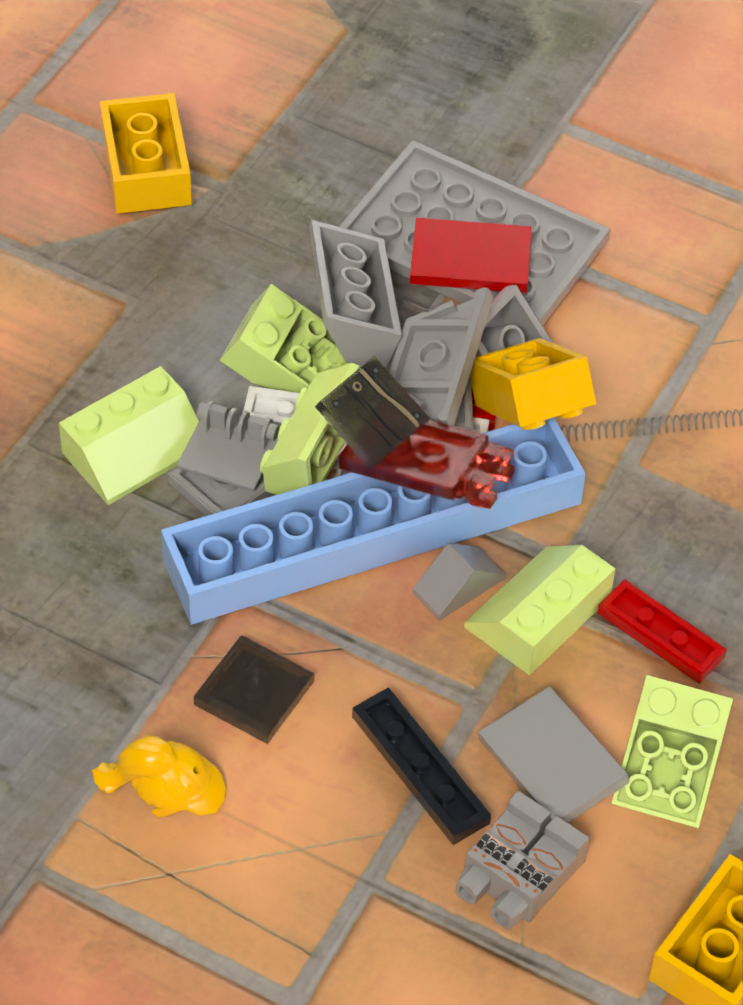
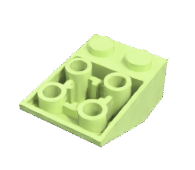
[220,284,348,393]
[612,675,733,829]

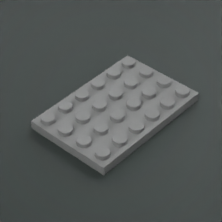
[339,140,610,326]

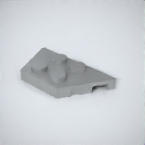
[384,288,494,429]

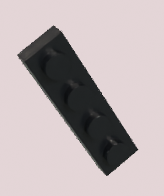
[352,687,491,845]

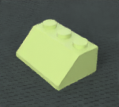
[260,363,362,495]
[59,366,199,505]
[464,545,616,676]

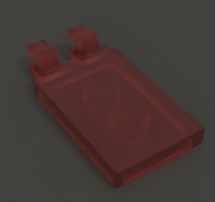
[338,405,515,509]

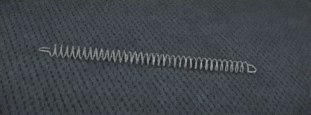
[561,409,743,442]

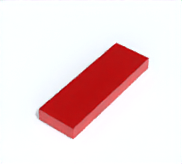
[597,579,727,684]

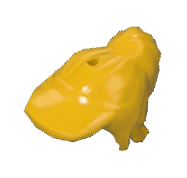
[92,735,226,817]

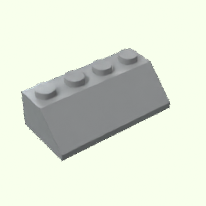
[309,220,402,372]

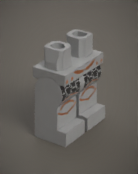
[455,791,590,930]

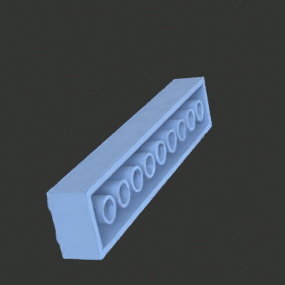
[161,417,586,625]

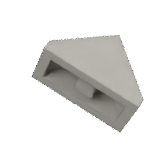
[413,543,505,621]

